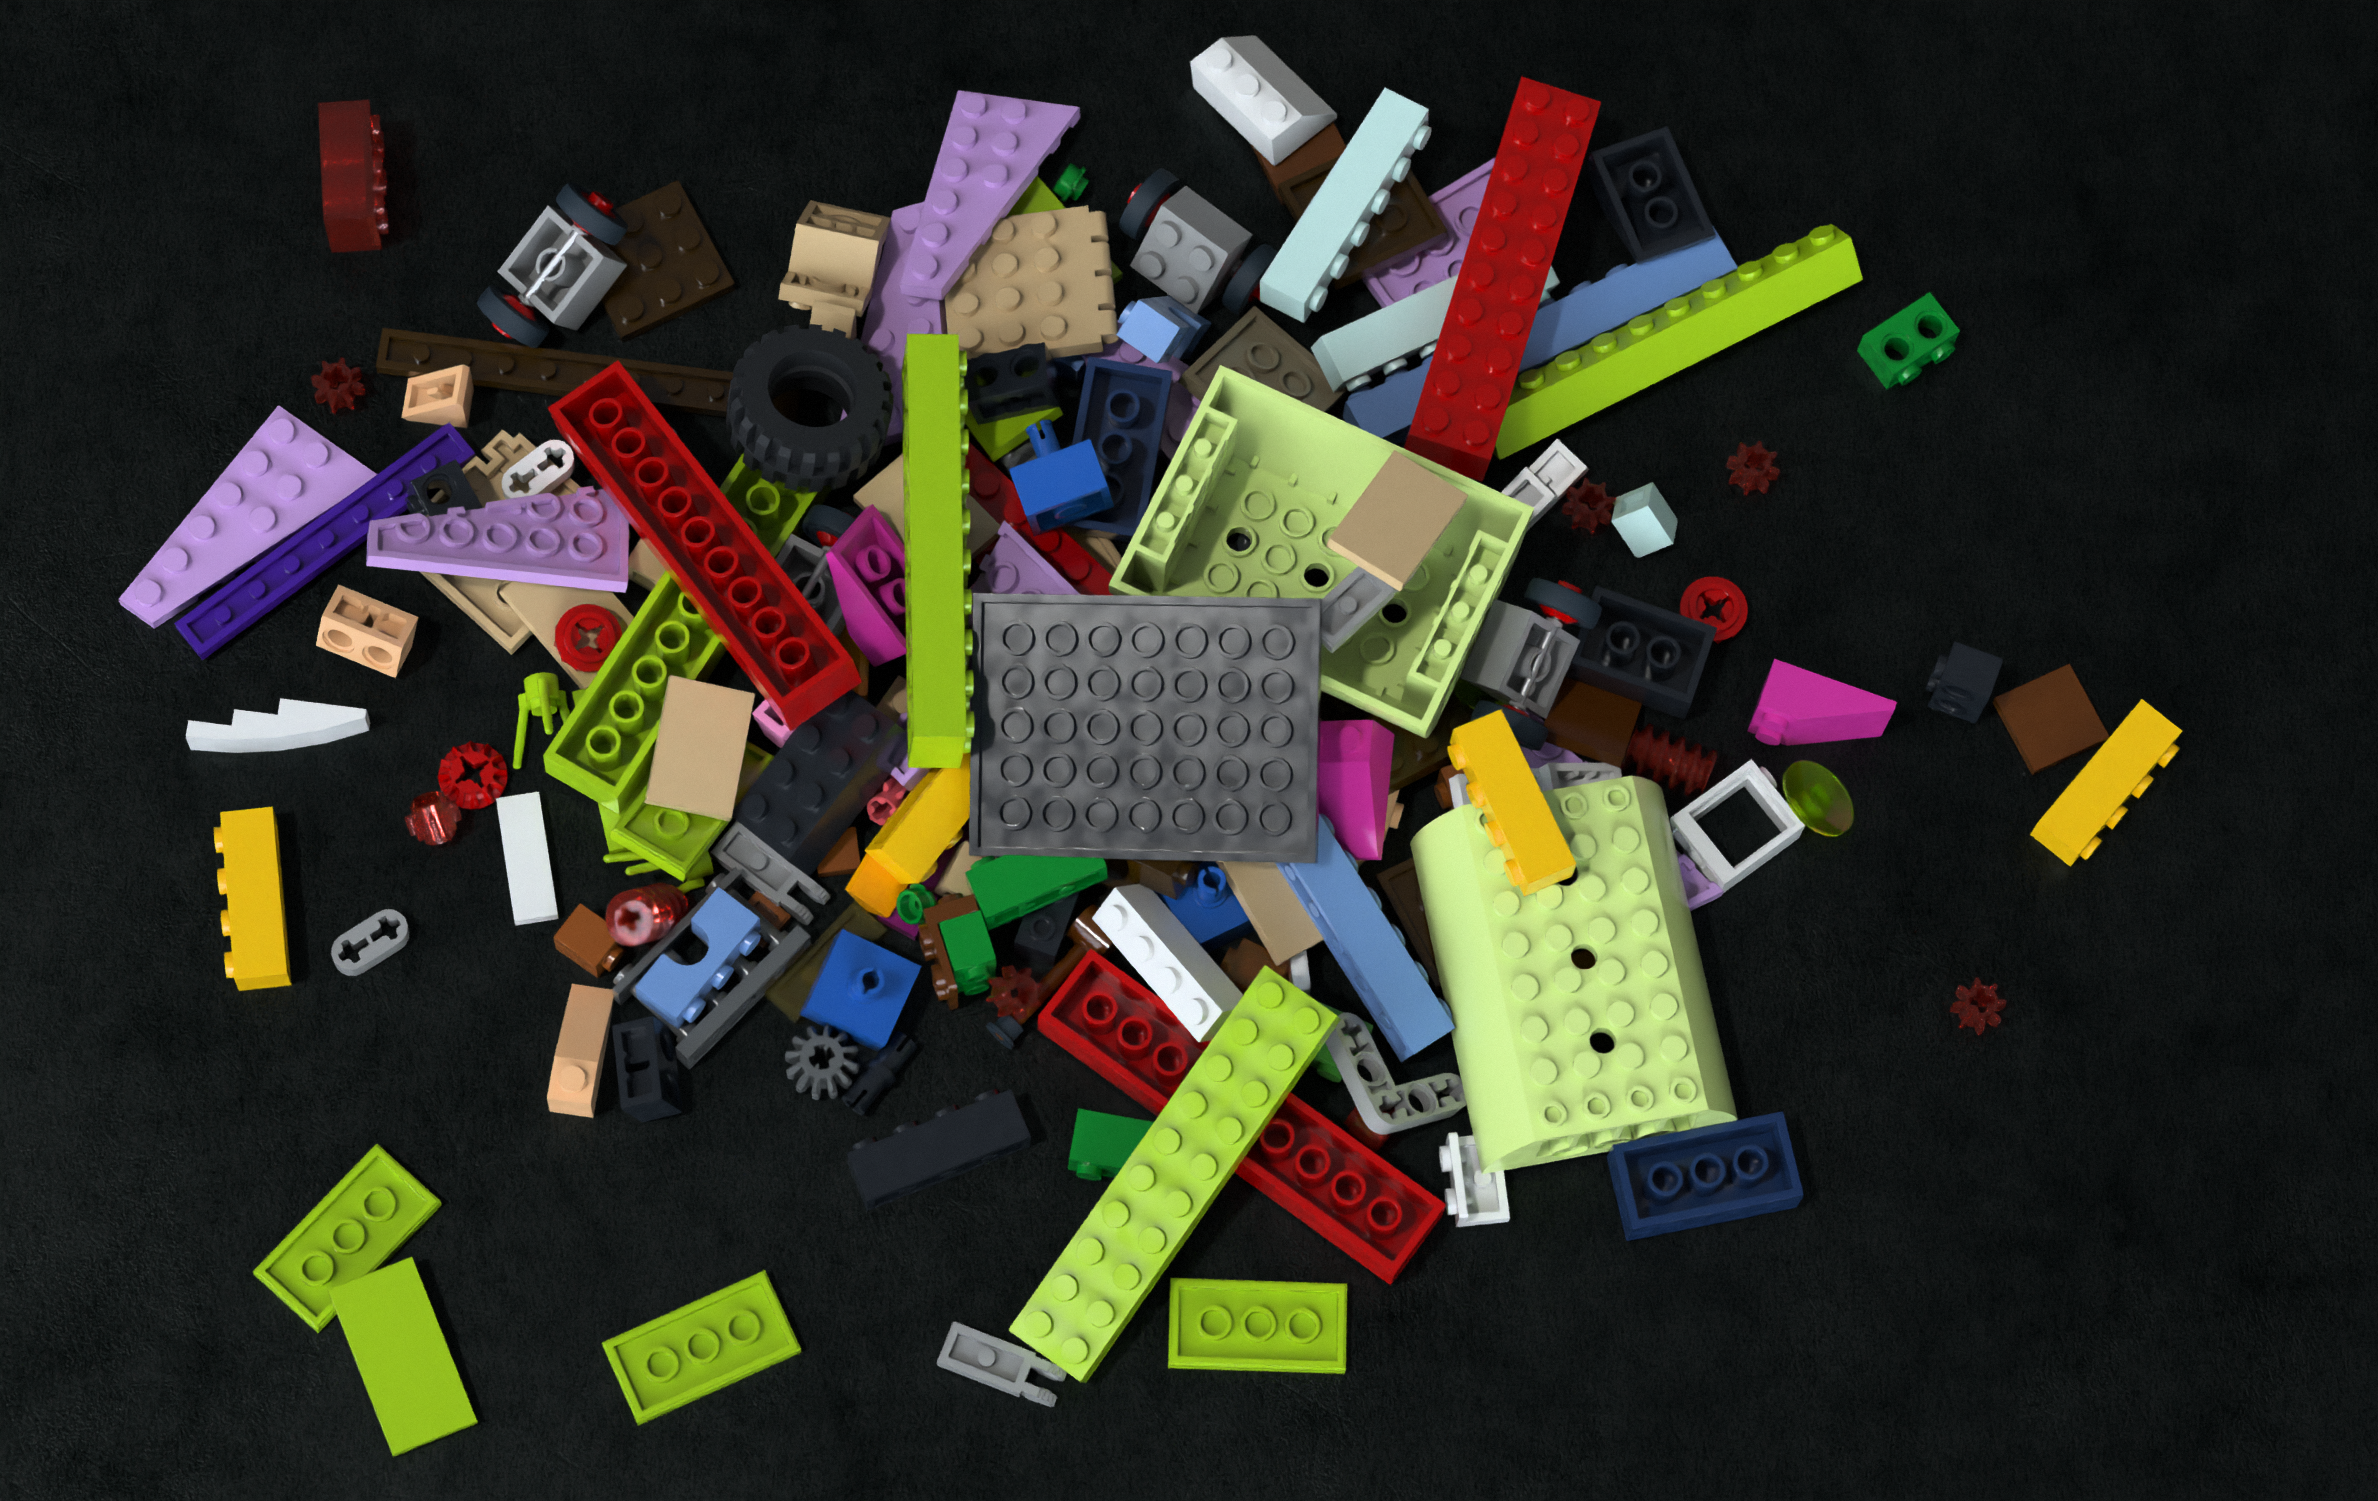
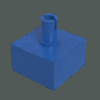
[1009,420,1114,536]
[1153,861,1255,953]
[799,929,922,1052]

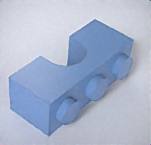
[1116,296,1212,364]
[635,887,761,1029]

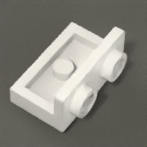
[1439,1132,1510,1227]

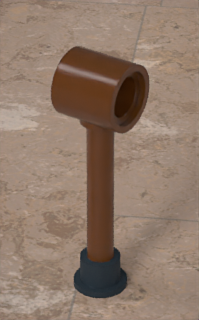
[986,904,1117,1049]

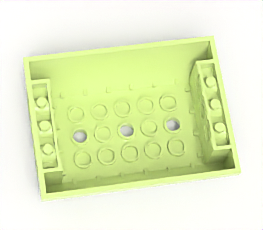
[1109,365,1534,739]
[1410,776,1738,1174]

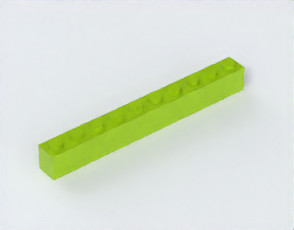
[1493,224,1863,460]

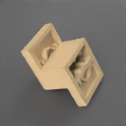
[778,200,891,317]

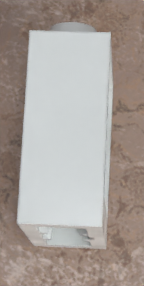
[1670,759,1805,893]

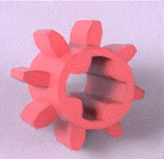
[866,774,911,825]

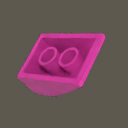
[826,504,906,667]
[1747,659,1897,746]
[1319,720,1394,860]

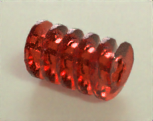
[1621,723,1718,797]
[605,882,689,946]

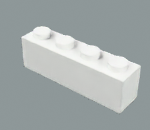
[1092,884,1243,1042]

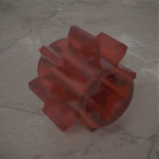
[311,357,365,413]
[1726,441,1780,495]
[1562,478,1616,534]
[404,791,462,845]
[986,965,1043,1020]
[1950,977,2007,1035]

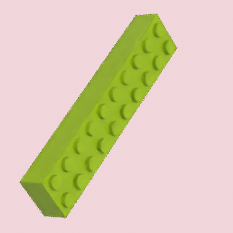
[902,334,974,768]
[543,453,832,814]
[1008,965,1341,1382]

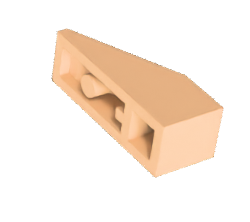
[547,984,614,1118]

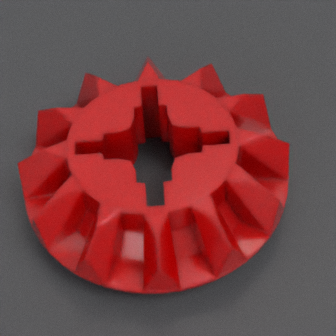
[1679,577,1748,644]
[553,604,622,673]
[438,740,508,809]

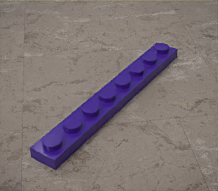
[174,422,476,660]

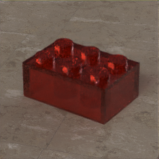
[318,100,389,253]

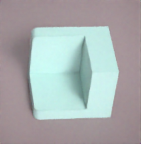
[1611,482,1678,558]

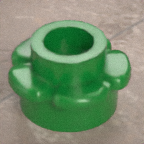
[1052,163,1089,202]
[896,883,937,925]

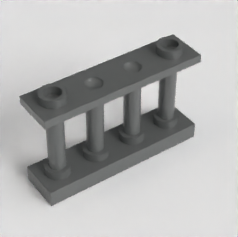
[612,867,811,1070]

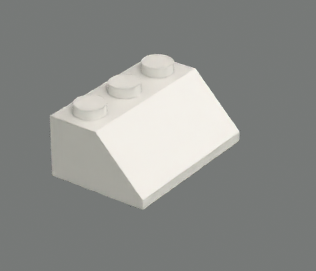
[1190,36,1337,166]

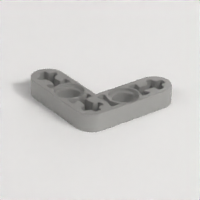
[1325,1013,1467,1135]

